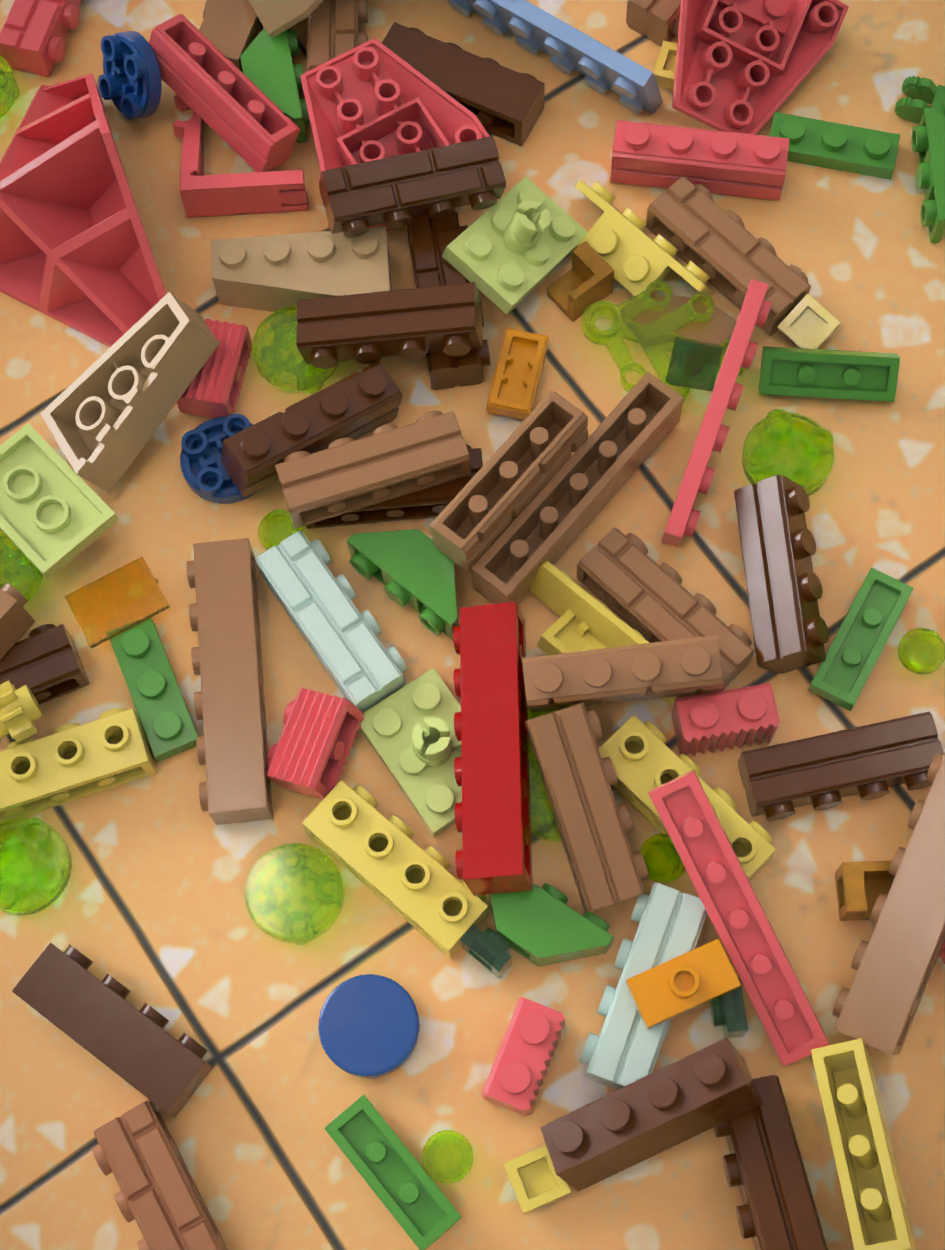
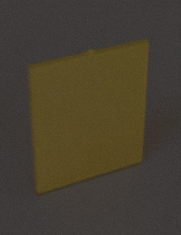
[65,556,170,649]

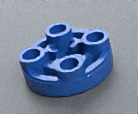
[98,31,162,120]
[180,413,256,504]
[318,974,420,1079]

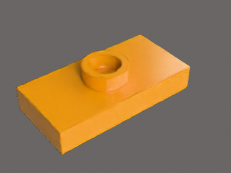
[486,328,549,420]
[625,938,741,1029]

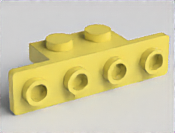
[575,180,715,300]
[530,561,680,705]

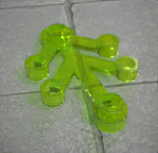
[581,280,747,402]

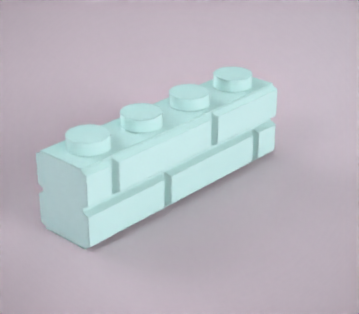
[255,531,407,713]
[580,883,707,1090]

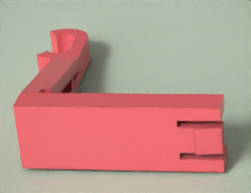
[172,95,308,218]

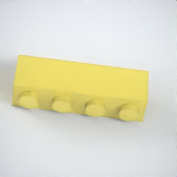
[811,1038,918,1250]

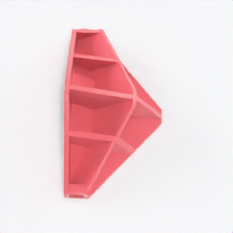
[0,73,166,347]

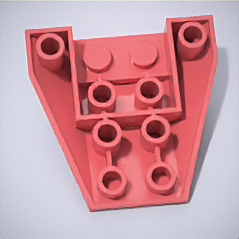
[672,0,849,135]
[300,38,498,232]

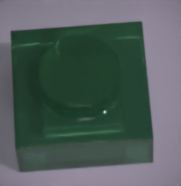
[665,337,723,392]
[460,925,512,979]
[709,979,748,1038]

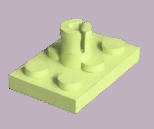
[442,176,588,315]
[0,423,119,580]
[360,667,462,837]

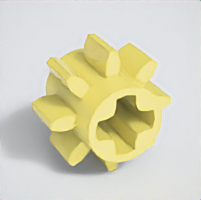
[0,680,44,743]

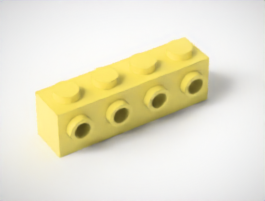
[0,708,157,825]
[598,715,776,881]
[302,780,489,959]

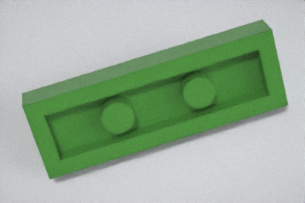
[769,112,900,180]
[758,346,900,402]
[808,567,914,711]
[108,617,199,762]
[324,1094,462,1250]

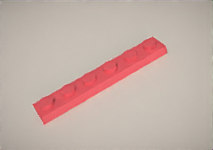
[661,279,772,548]
[648,770,830,1067]

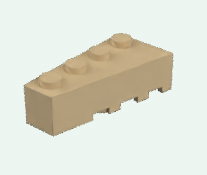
[211,227,392,312]
[40,291,220,493]

